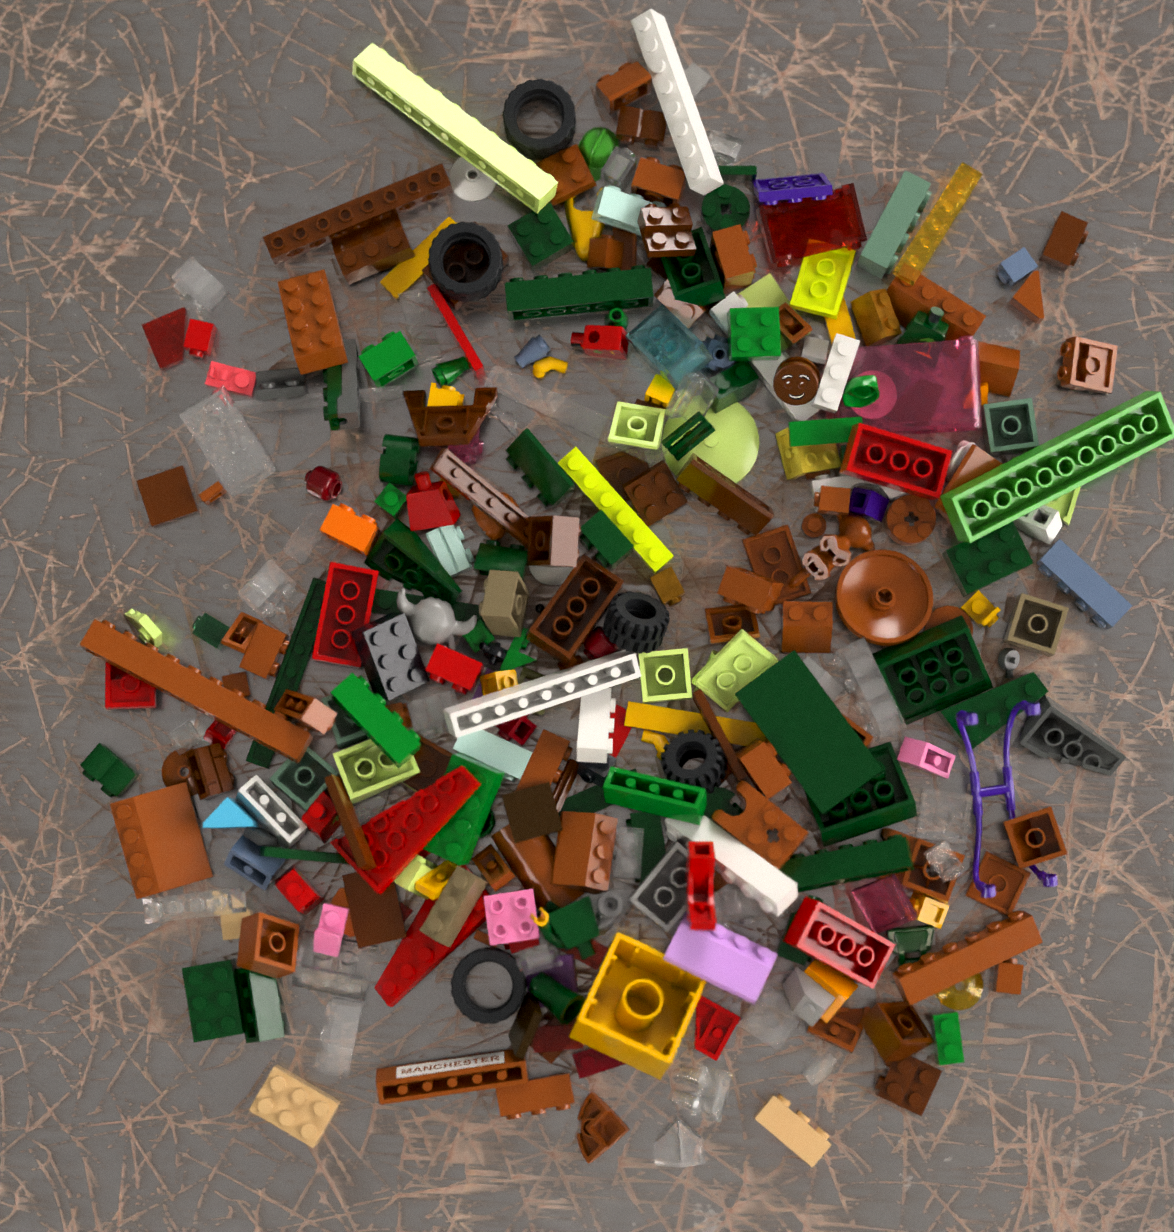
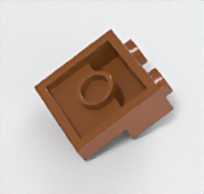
[1057,336,1118,394]

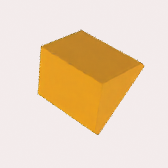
[804,959,859,1024]

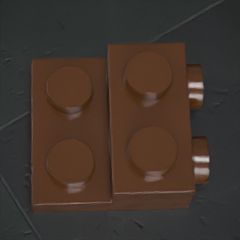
[637,203,696,258]
[874,1056,942,1117]

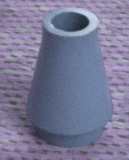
[514,334,551,368]

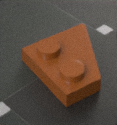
[806,1007,871,1053]

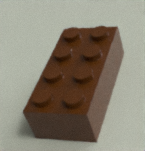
[527,554,624,666]

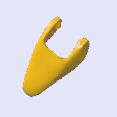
[564,188,605,261]

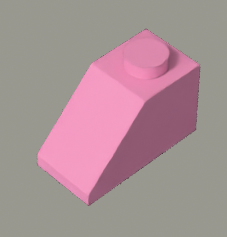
[897,737,956,779]

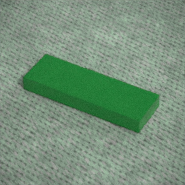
[788,417,863,447]

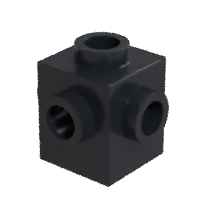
[576,753,617,788]

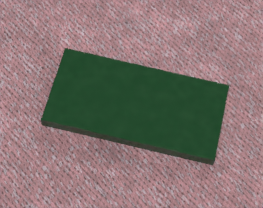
[735,650,884,814]

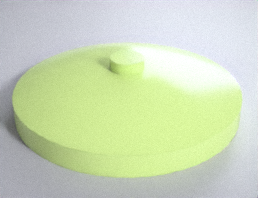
[662,395,759,483]

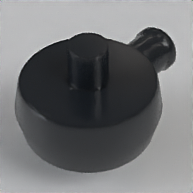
[479,642,506,665]

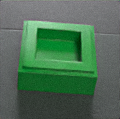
[462,619,496,653]

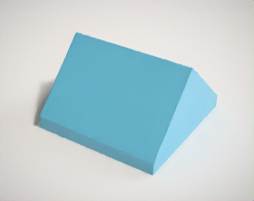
[203,797,259,829]

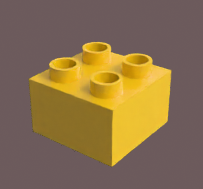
[569,932,706,1080]

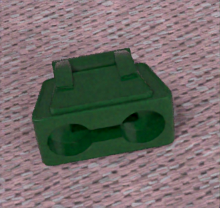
[885,925,934,967]

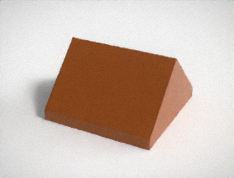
[962,340,1020,398]
[705,604,760,646]

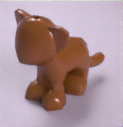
[789,513,875,588]

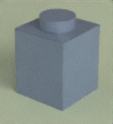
[997,247,1038,288]

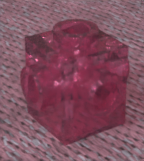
[448,427,483,464]

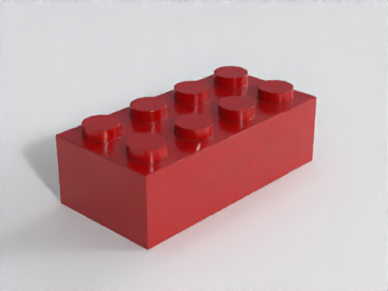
[840,423,952,501]
[312,562,379,669]
[783,897,896,989]

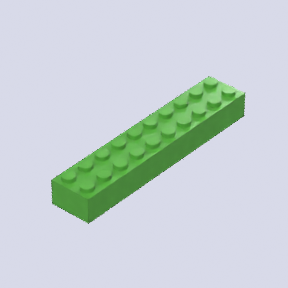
[940,391,1174,543]

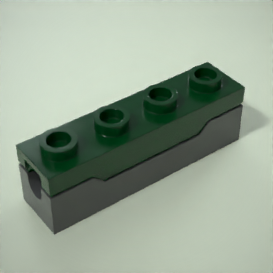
[323,339,360,431]

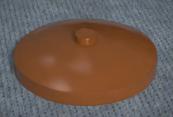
[835,549,933,646]

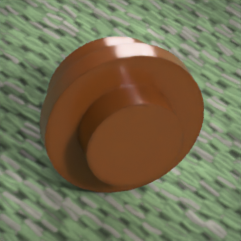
[802,513,826,538]

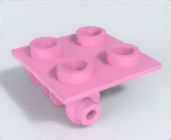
[484,889,540,946]

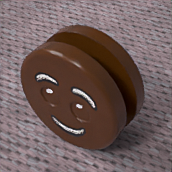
[773,356,820,405]

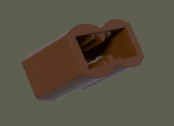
[616,106,667,149]

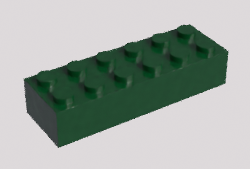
[504,265,654,322]

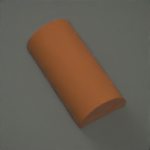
[491,824,585,914]

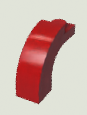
[686,841,716,931]

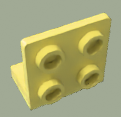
[775,428,841,480]

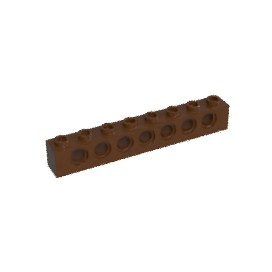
[263,163,453,265]

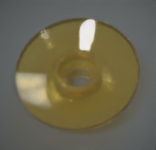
[935,973,983,1010]

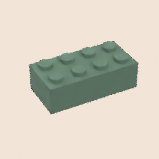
[856,170,932,279]

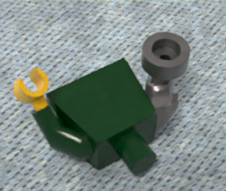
[530,892,623,960]

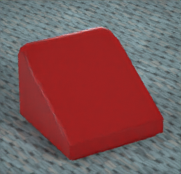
[203,720,237,750]

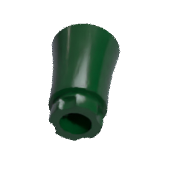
[528,972,585,1025]

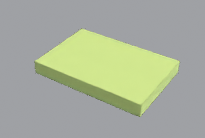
[737,273,810,352]
[691,629,778,712]

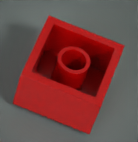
[425,643,485,695]

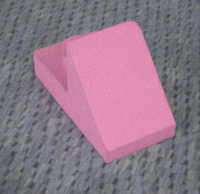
[313,903,349,957]

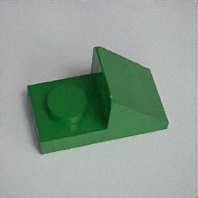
[500,627,537,671]

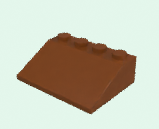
[110,782,214,899]

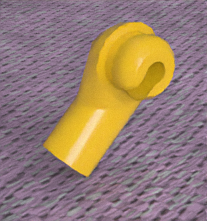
[641,729,669,760]

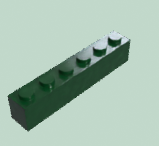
[780,834,914,893]

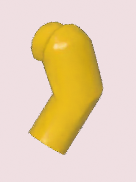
[532,356,569,378]

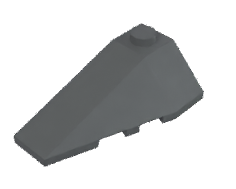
[1019,695,1126,776]

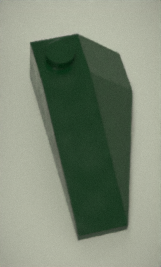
[364,518,462,606]

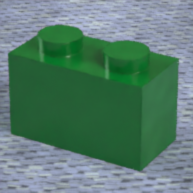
[930,1011,965,1065]

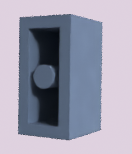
[224,835,286,891]

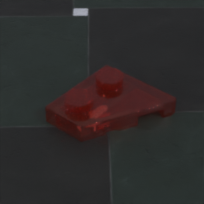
[142,307,187,370]

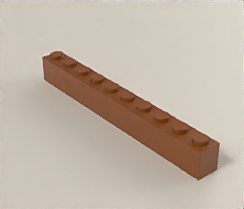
[80,619,313,764]

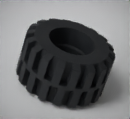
[603,591,670,654]
[661,729,727,794]

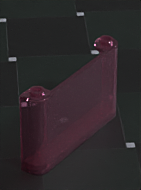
[834,336,983,435]

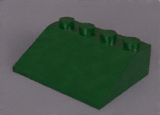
[871,615,993,726]
[802,742,917,847]

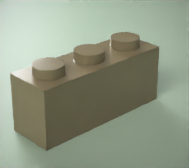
[420,866,488,947]

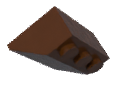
[331,213,415,285]

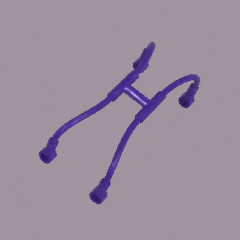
[956,700,1058,898]

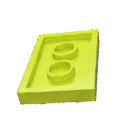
[790,240,856,320]

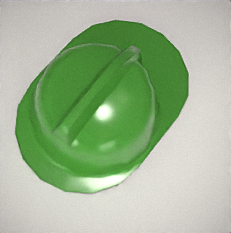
[578,127,619,181]

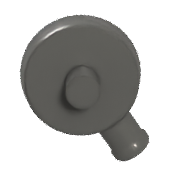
[998,648,1020,678]

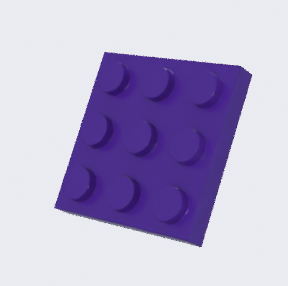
[752,173,833,205]

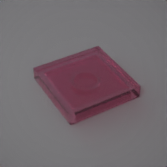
[851,873,918,934]

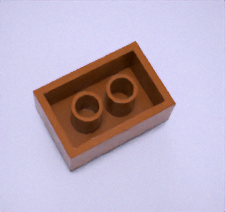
[709,224,757,294]

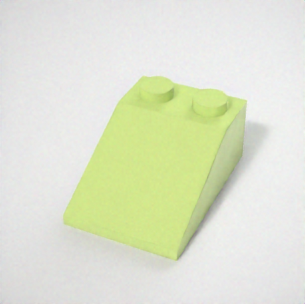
[333,739,420,804]

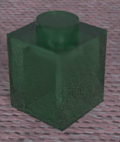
[192,613,230,650]

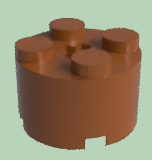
[884,494,936,547]

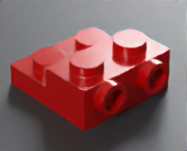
[105,662,156,709]

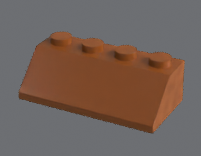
[887,264,986,361]

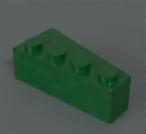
[937,672,1049,751]

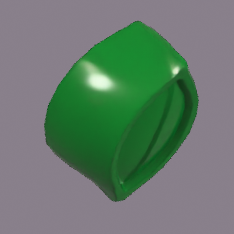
[842,375,879,408]

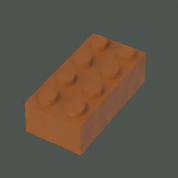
[278,269,348,375]

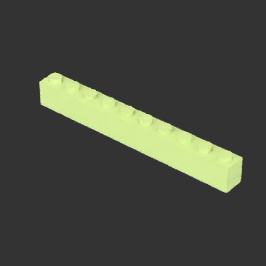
[352,43,558,213]

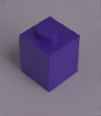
[849,487,889,522]

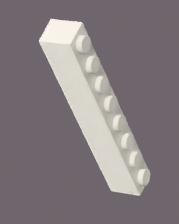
[631,9,724,195]
[442,649,641,738]

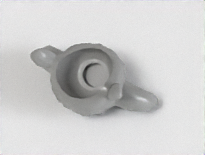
[396,588,477,650]

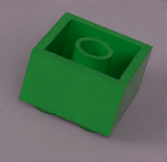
[727,307,781,362]
[358,331,419,390]

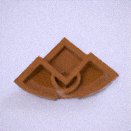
[577,1092,630,1164]

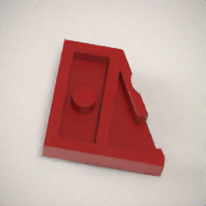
[694,995,741,1061]

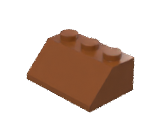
[934,444,1002,524]
[550,811,618,894]

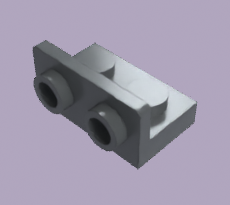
[255,367,307,400]

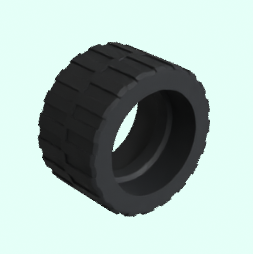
[503,79,576,160]
[428,221,504,303]
[451,947,527,1024]

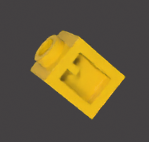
[960,590,1001,629]
[480,670,518,696]
[905,893,949,929]

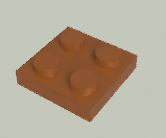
[535,144,597,206]

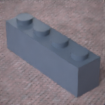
[1036,539,1132,629]

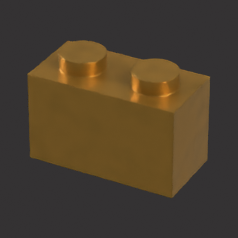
[850,288,902,347]

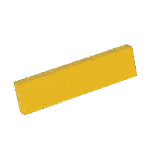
[380,216,456,300]

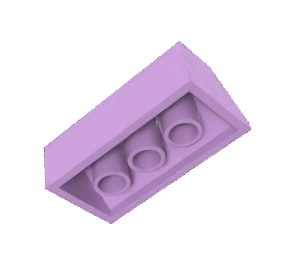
[663,910,777,1004]

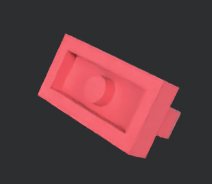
[205,361,257,397]

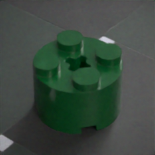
[701,184,750,235]
[379,434,420,486]

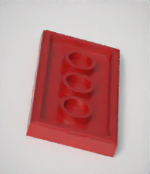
[427,284,485,380]

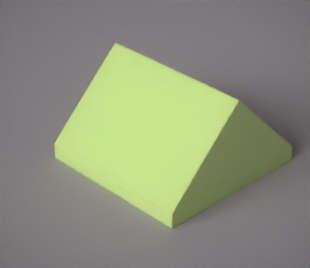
[608,401,666,450]

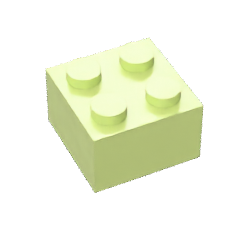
[638,648,692,704]

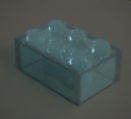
[626,304,713,391]

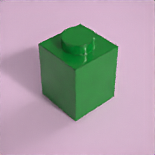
[374,482,407,520]

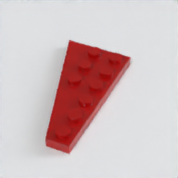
[330,766,481,894]
[374,865,490,1007]

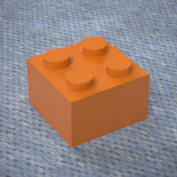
[320,503,381,557]

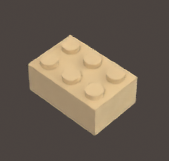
[249,1064,341,1148]

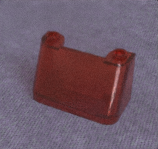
[755,183,867,268]

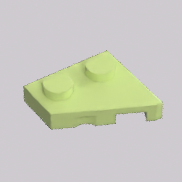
[124,608,162,648]

